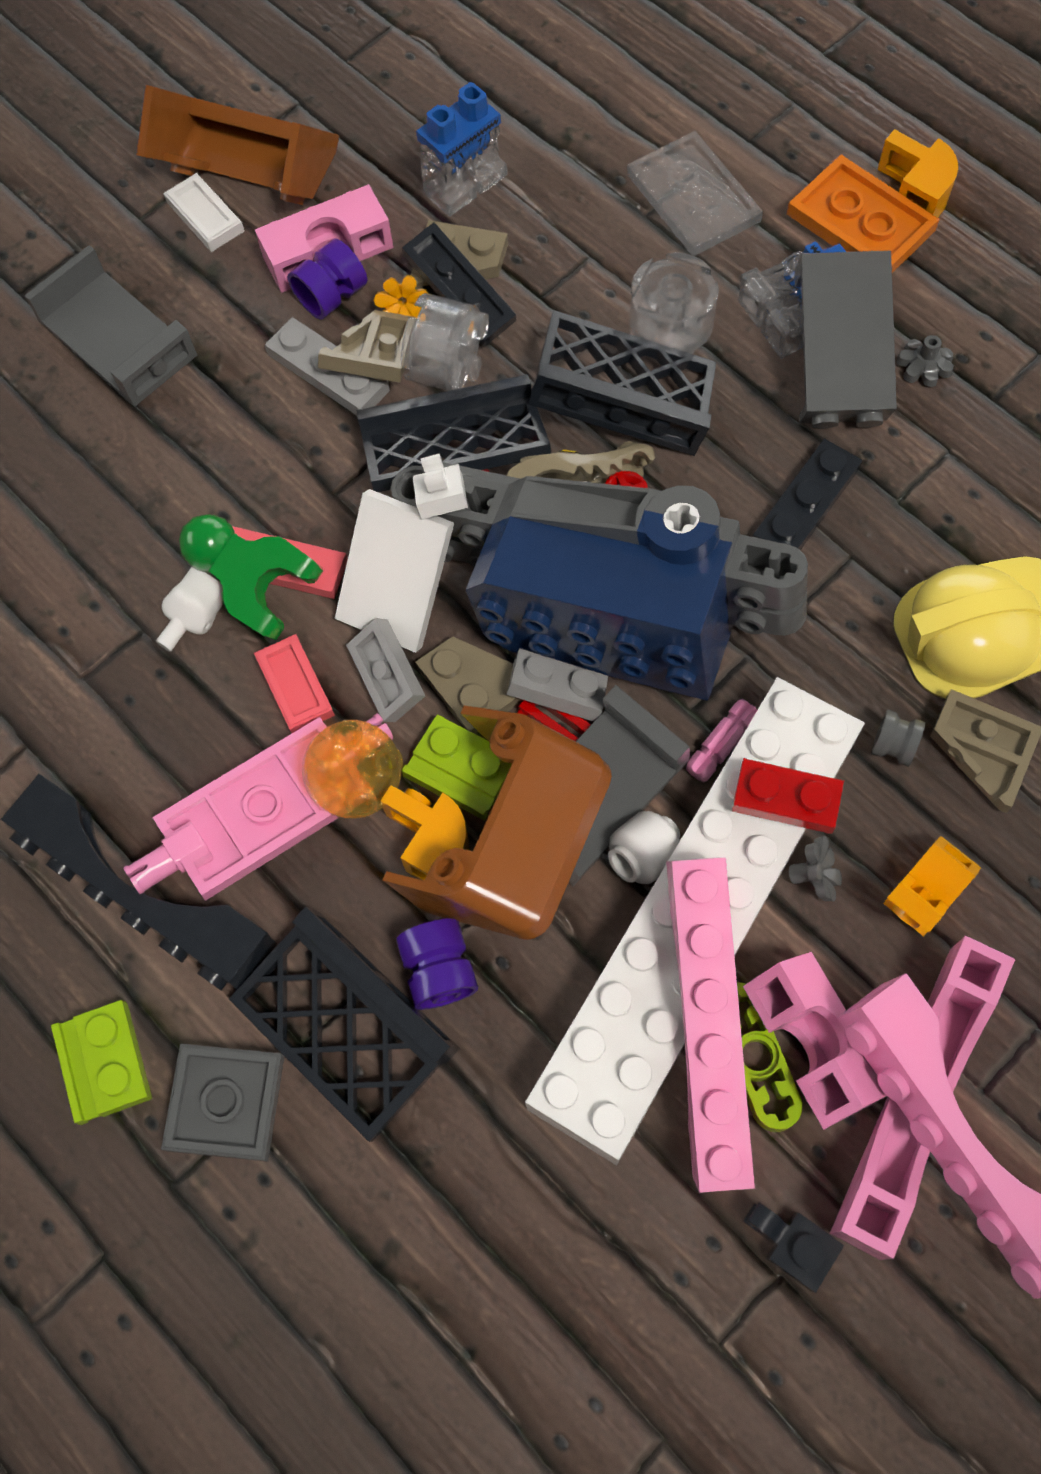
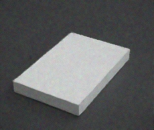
[335,489,454,653]

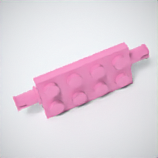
[123,713,393,901]

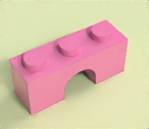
[255,184,393,293]
[743,952,887,1130]

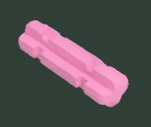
[686,699,757,782]

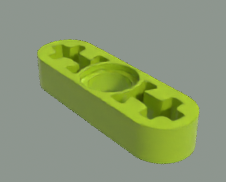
[737,982,802,1132]

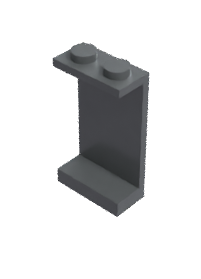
[24,245,197,407]
[795,250,897,429]
[568,685,690,887]

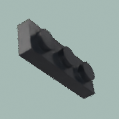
[402,222,517,347]
[753,438,863,550]

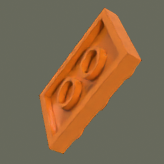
[787,154,940,273]

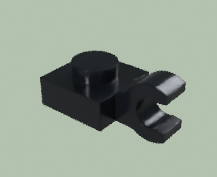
[742,1202,845,1293]

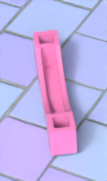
[666,857,755,1193]
[830,935,1015,1260]
[837,973,1041,1298]

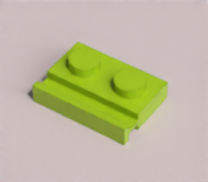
[401,714,512,821]
[51,1000,152,1125]

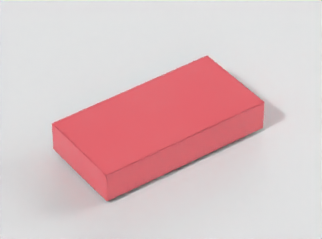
[254,634,335,733]

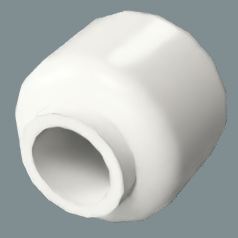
[608,811,680,884]

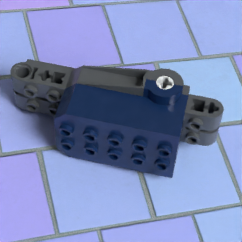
[391,462,808,701]

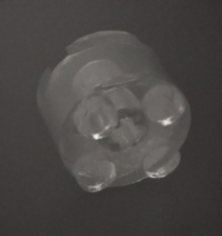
[630,252,719,354]
[401,293,489,391]

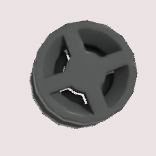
[871,709,925,767]

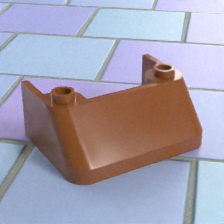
[137,85,340,205]
[382,705,612,940]

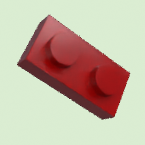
[732,758,844,834]

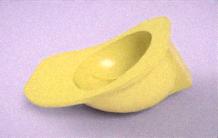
[894,557,1041,699]

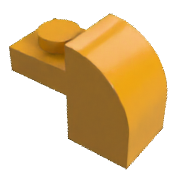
[877,129,958,218]
[380,785,469,881]
[883,836,981,937]

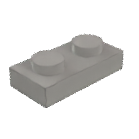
[346,618,425,722]
[506,648,608,722]

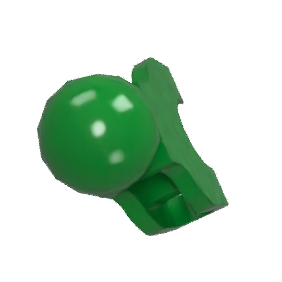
[179,515,324,640]

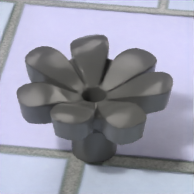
[896,335,954,387]
[789,836,842,902]

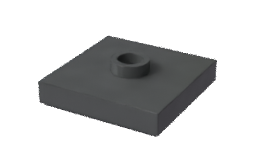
[161,1044,285,1162]

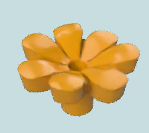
[374,275,430,322]

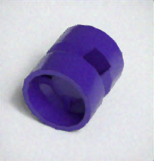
[287,238,368,320]
[396,919,478,1010]

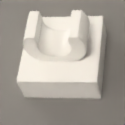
[413,454,468,520]

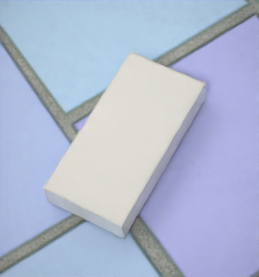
[164,173,244,252]

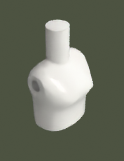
[156,567,224,652]

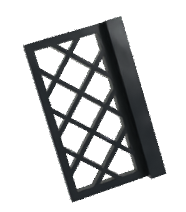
[528,310,716,456]
[356,374,551,492]
[229,907,460,1142]

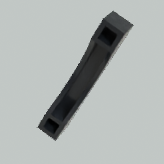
[0,774,277,991]

